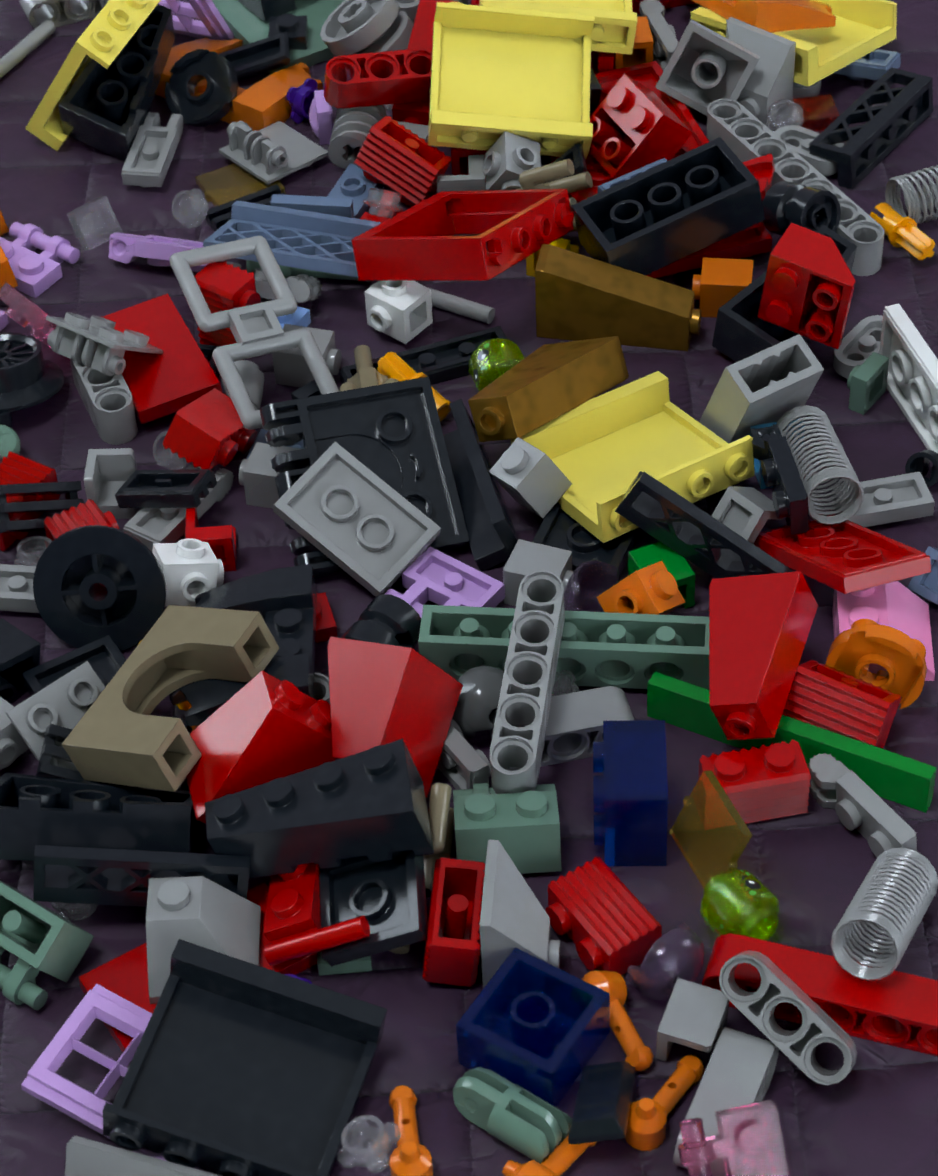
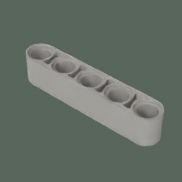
[489,570,565,794]

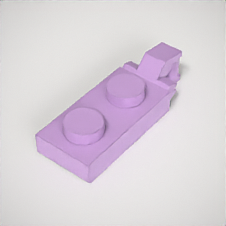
[108,232,225,272]

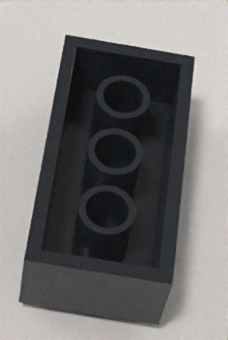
[571,137,765,275]

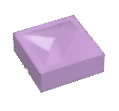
[309,90,334,145]

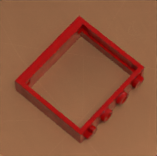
[351,189,574,281]

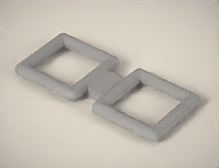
[169,236,340,430]

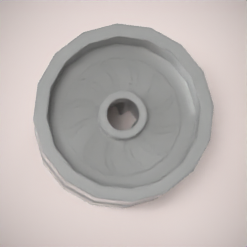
[320,0,414,56]

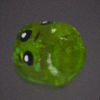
[469,338,524,392]
[700,869,780,941]

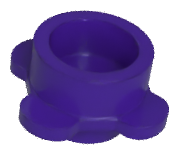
[286,78,319,123]

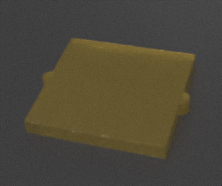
[195,164,286,207]
[669,771,753,897]

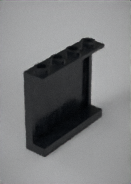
[103,939,387,1176]

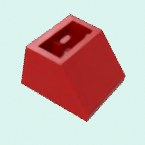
[589,74,693,179]
[758,222,856,350]

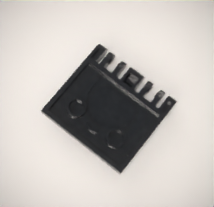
[260,377,470,579]

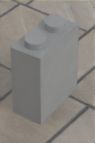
[700,334,824,443]

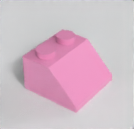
[832,581,935,681]

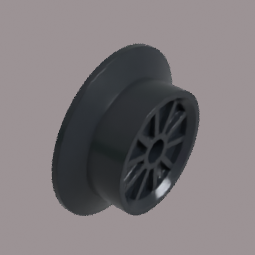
[0,332,64,413]
[33,525,166,651]

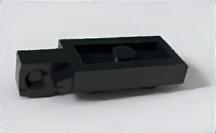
[751,424,809,535]

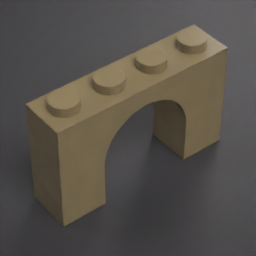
[61,605,279,792]

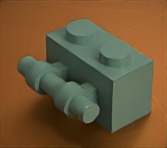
[453,783,561,874]
[0,881,94,1010]

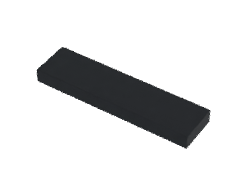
[339,326,515,385]

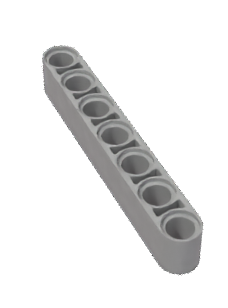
[706,99,884,276]

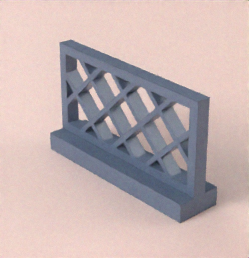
[203,200,382,278]

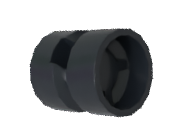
[762,181,841,236]
[341,594,421,648]

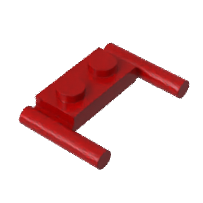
[263,863,370,966]

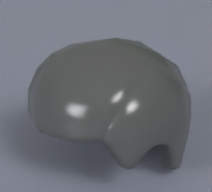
[452,665,504,738]

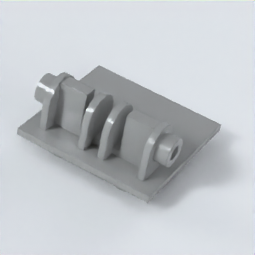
[219,121,328,185]
[45,312,163,376]
[6,661,105,771]

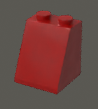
[327,637,463,798]
[186,671,335,824]

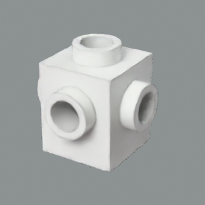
[365,280,433,344]
[152,538,224,607]

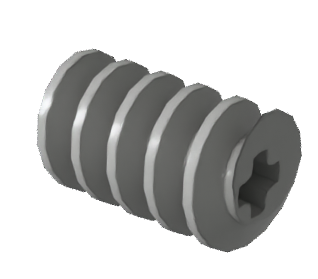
[328,105,386,169]

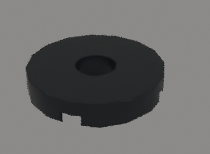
[164,49,238,127]

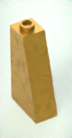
[535,244,701,351]
[468,336,629,442]

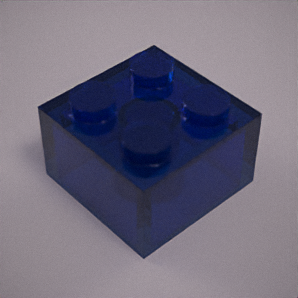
[593,720,668,866]
[456,947,610,1107]

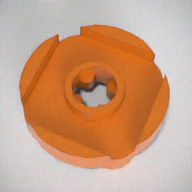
[825,619,927,710]

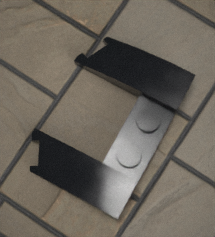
[169,564,317,726]

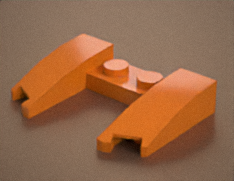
[692,0,836,32]
[155,38,323,131]

